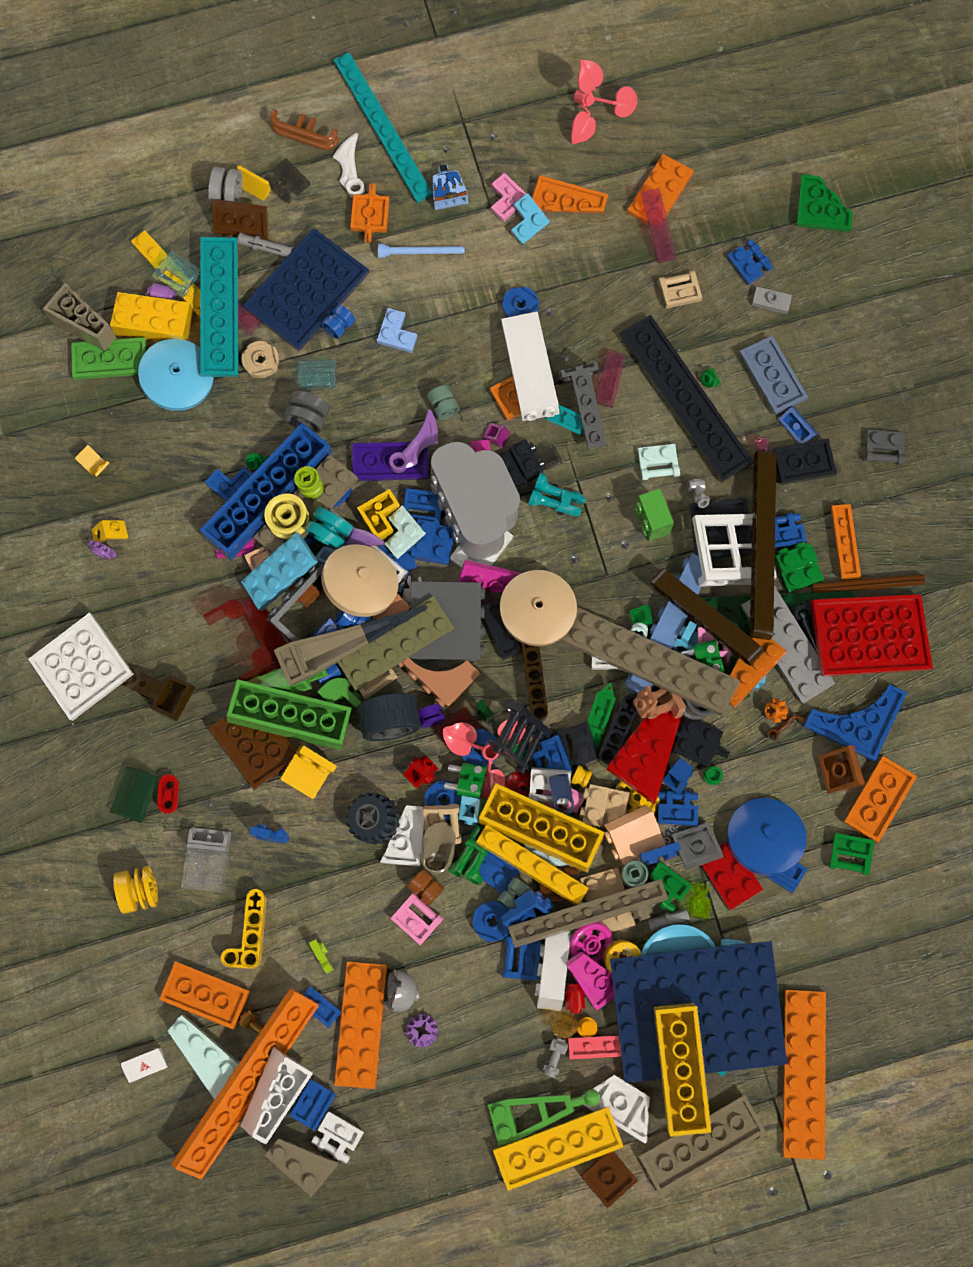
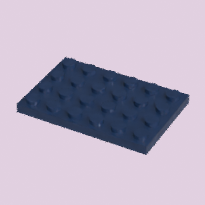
[243,228,370,351]

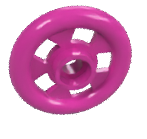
[569,922,613,964]

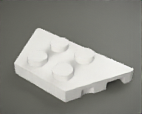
[582,1075,650,1144]

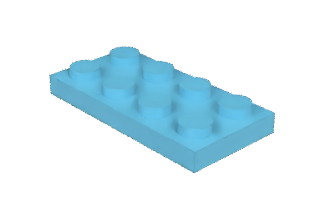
[241,532,318,611]

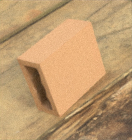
[604,805,666,865]

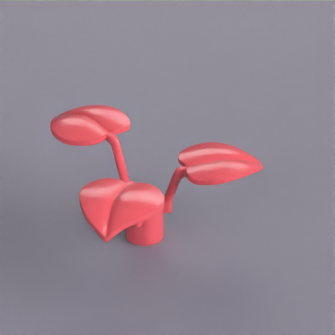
[571,60,638,144]
[443,720,526,802]

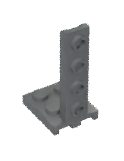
[556,362,607,449]

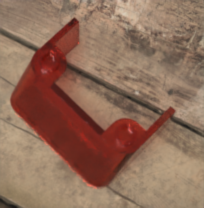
[203,597,286,682]

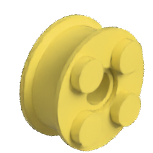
[264,494,310,539]

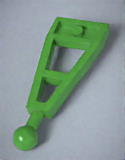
[488,1089,600,1146]

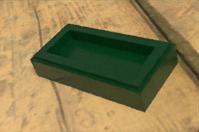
[476,700,494,725]

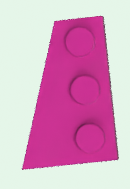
[457,560,520,593]
[565,951,614,1011]

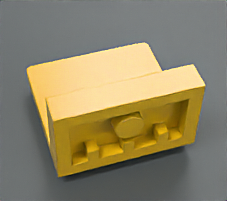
[280,746,337,799]

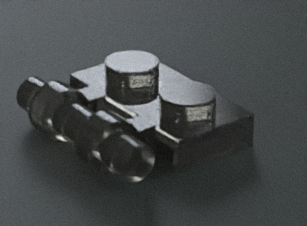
[264,158,310,204]

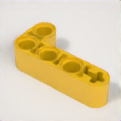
[221,889,267,969]

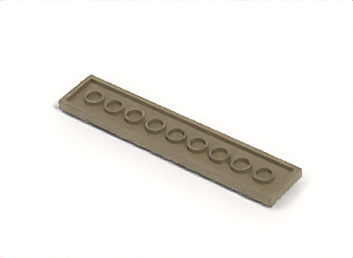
[559,607,740,716]

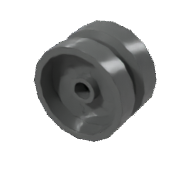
[283,391,330,433]

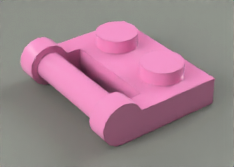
[390,894,444,946]

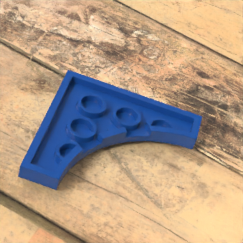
[803,684,907,762]

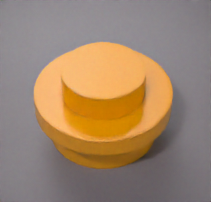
[577,1017,597,1038]

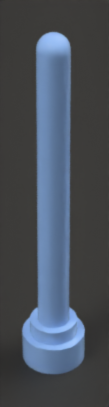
[378,243,465,258]

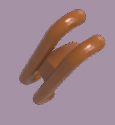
[270,109,339,150]

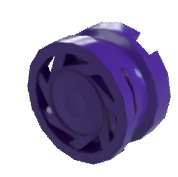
[418,704,445,729]

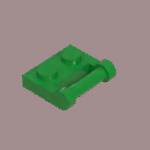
[829,833,875,876]

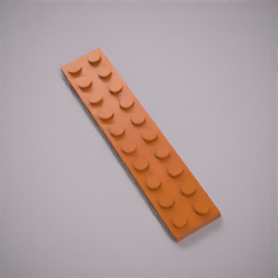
[171,988,319,1180]

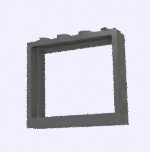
[266,563,343,642]

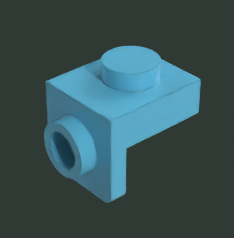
[678,621,697,646]

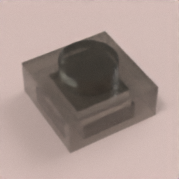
[537,445,563,471]

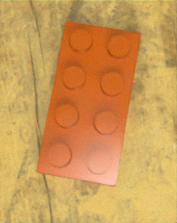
[627,154,694,230]
[843,756,917,843]
[159,961,250,1030]

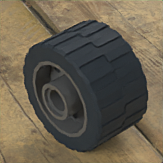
[358,693,421,741]

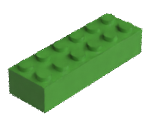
[227,679,352,750]

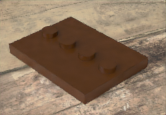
[208,715,297,791]

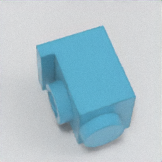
[458,796,487,825]

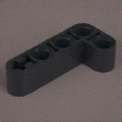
[598,694,637,768]

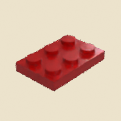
[701,842,764,911]

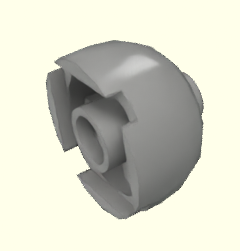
[384,970,419,1012]

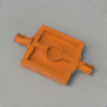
[350,184,390,243]

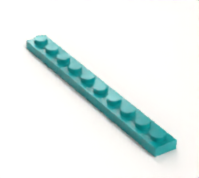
[334,52,433,204]

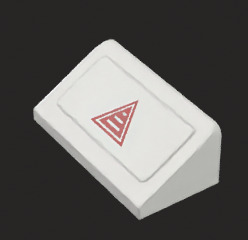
[121,1048,168,1083]

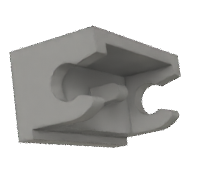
[186,827,232,854]

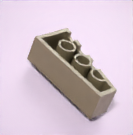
[43,283,116,351]

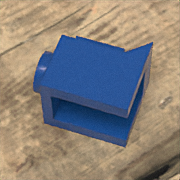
[662,757,694,795]

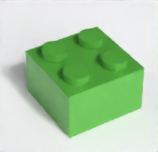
[634,489,674,541]

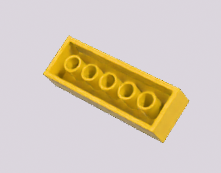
[479,783,605,873]
[654,1003,711,1137]

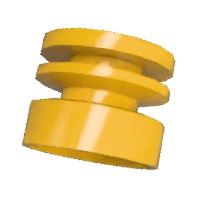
[113,866,158,914]

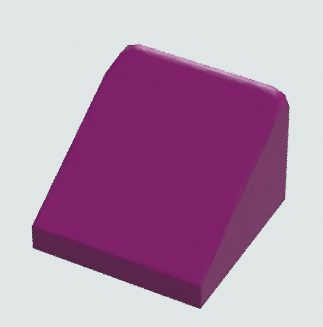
[482,423,510,448]

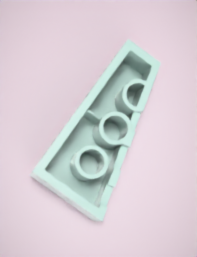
[168,1015,240,1100]

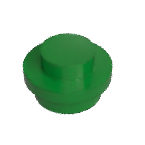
[703,766,723,786]

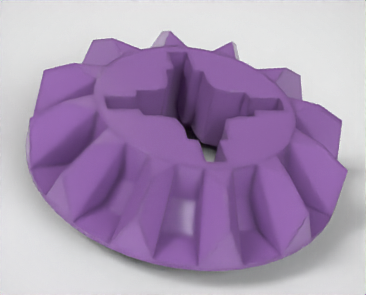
[87,540,117,560]
[406,1014,438,1047]

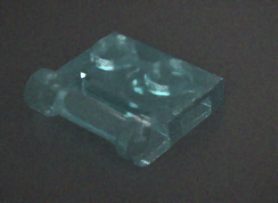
[153,250,201,297]

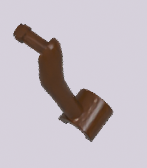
[766,712,805,741]

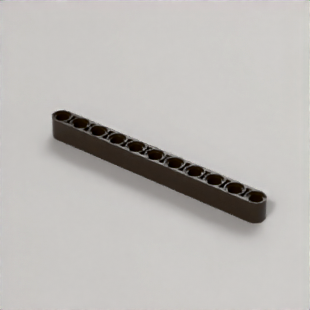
[750,450,776,640]

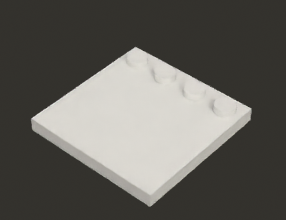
[28,613,134,721]

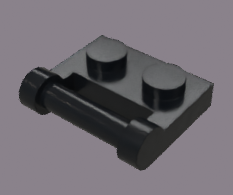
[555,722,599,768]

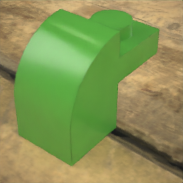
[318,678,362,711]

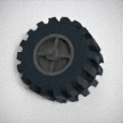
[346,792,400,845]

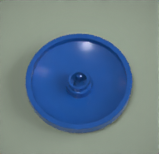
[727,798,807,876]

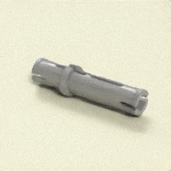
[238,233,293,257]

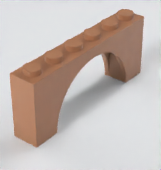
[370,594,481,709]

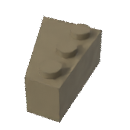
[265,1138,341,1197]

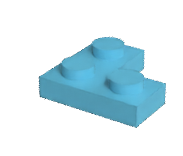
[510,193,550,246]

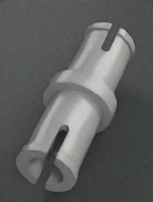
[648,908,690,932]

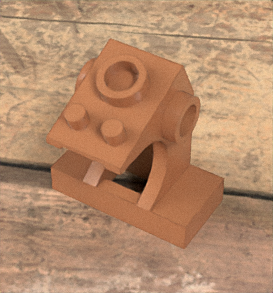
[633,685,686,719]

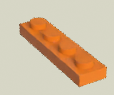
[831,504,861,580]

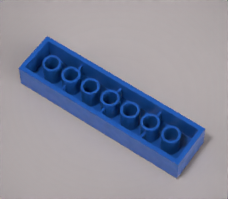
[200,423,332,561]

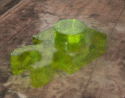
[689,882,710,920]

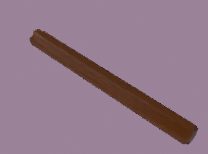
[812,574,925,593]

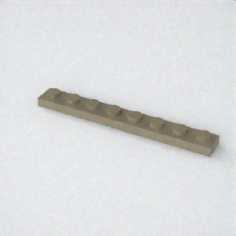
[508,879,668,948]

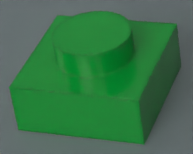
[629,604,653,626]

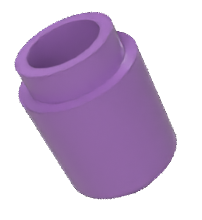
[147,283,176,300]

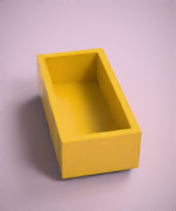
[110,292,193,341]

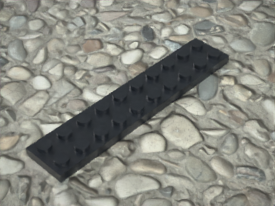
[619,315,753,483]

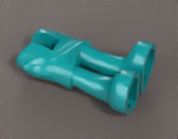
[528,472,586,517]

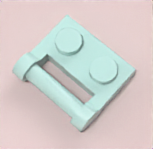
[637,444,680,481]

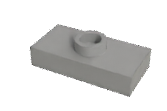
[752,287,792,314]

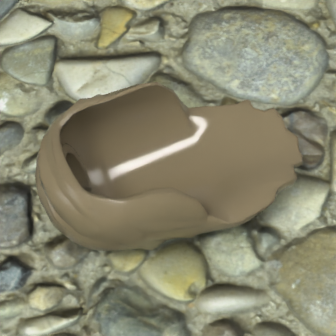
[419,821,456,874]

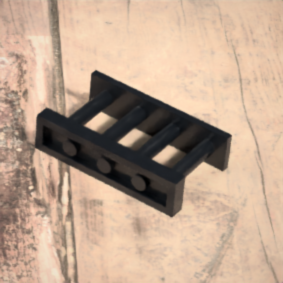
[486,699,554,775]

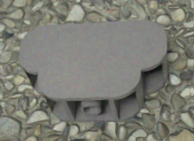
[430,442,520,559]

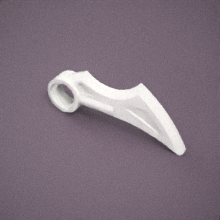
[333,133,365,198]

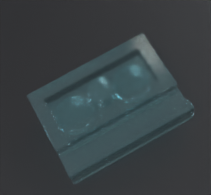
[298,360,336,389]

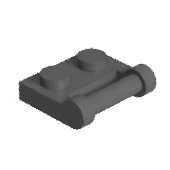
[865,430,905,465]

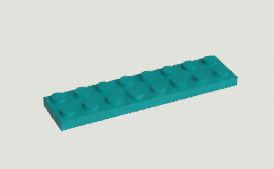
[201,237,238,377]

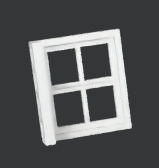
[692,514,777,586]

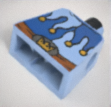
[433,165,468,210]

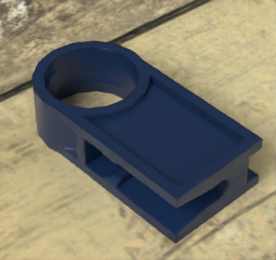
[548,773,574,815]

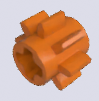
[764,698,789,723]

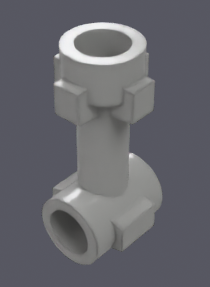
[687,479,710,508]
[543,1038,569,1078]

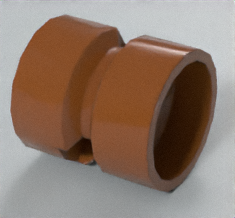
[407,869,445,907]

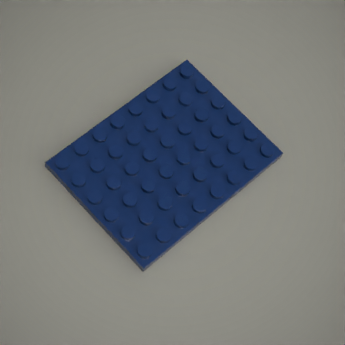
[610,940,787,1083]

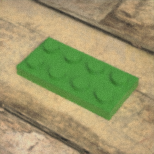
[72,337,147,380]

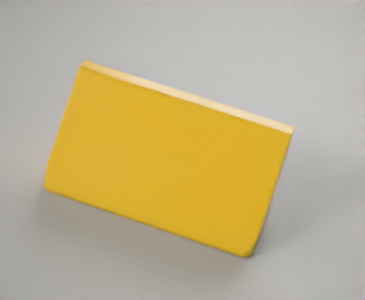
[237,166,271,201]

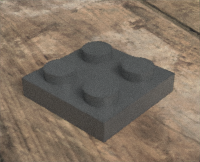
[671,822,723,870]

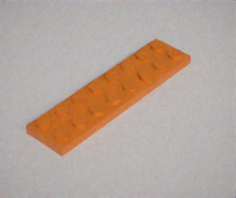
[782,990,826,1160]

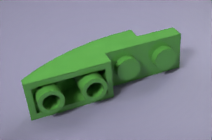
[247,668,328,694]

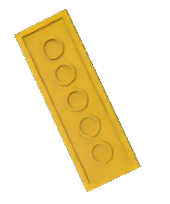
[493,1106,624,1191]

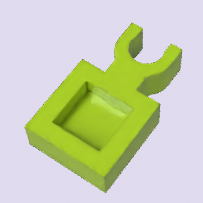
[309,939,334,974]

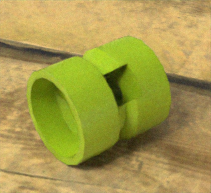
[294,466,324,499]

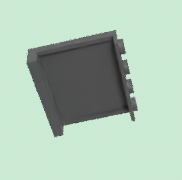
[410,581,485,661]

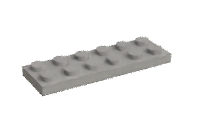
[741,586,835,704]

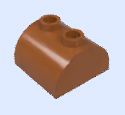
[818,745,865,794]

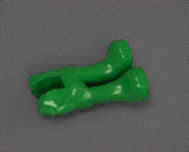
[448,824,489,886]

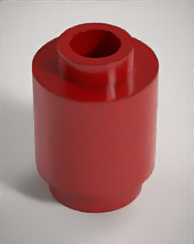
[564,984,586,1014]

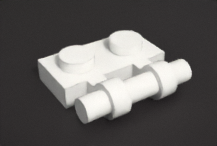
[311,1111,364,1164]

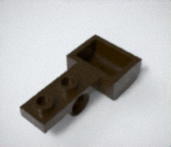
[120,667,196,722]

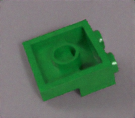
[775,542,824,594]

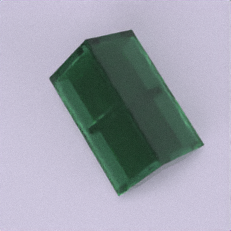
[109,766,159,823]

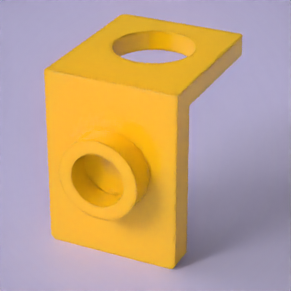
[75,445,109,477]
[92,520,128,543]

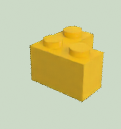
[357,489,400,542]

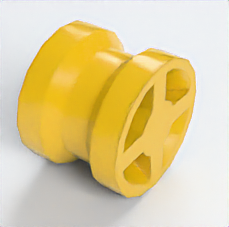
[571,765,593,789]

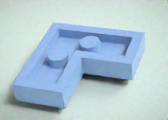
[377,308,418,353]

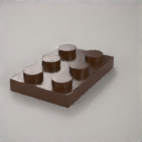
[212,199,269,240]

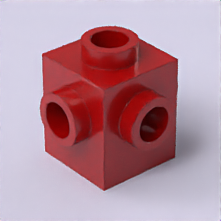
[403,755,439,789]

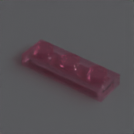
[596,351,626,408]

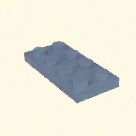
[739,336,808,415]

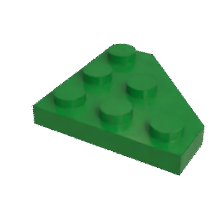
[796,174,853,233]

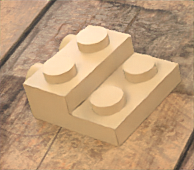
[580,784,630,828]

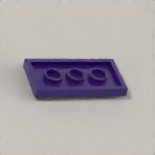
[353,442,428,481]

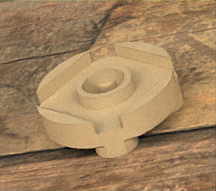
[242,341,279,378]

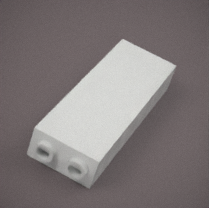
[501,312,559,421]

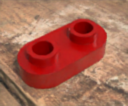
[157,774,179,814]

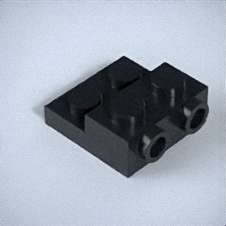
[498,439,545,488]

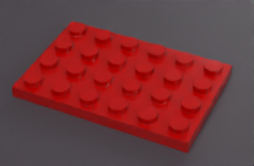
[811,594,933,677]

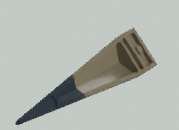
[274,606,428,686]

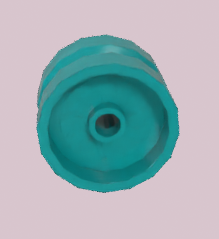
[304,506,354,550]

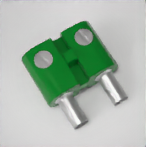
[681,639,724,672]
[444,763,487,799]

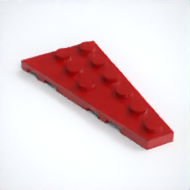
[606,702,681,805]

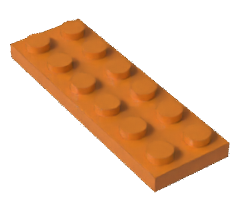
[334,962,387,1089]

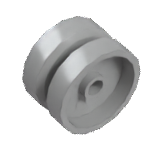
[209,166,243,207]

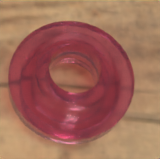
[754,435,770,451]

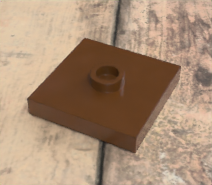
[580,1151,638,1209]

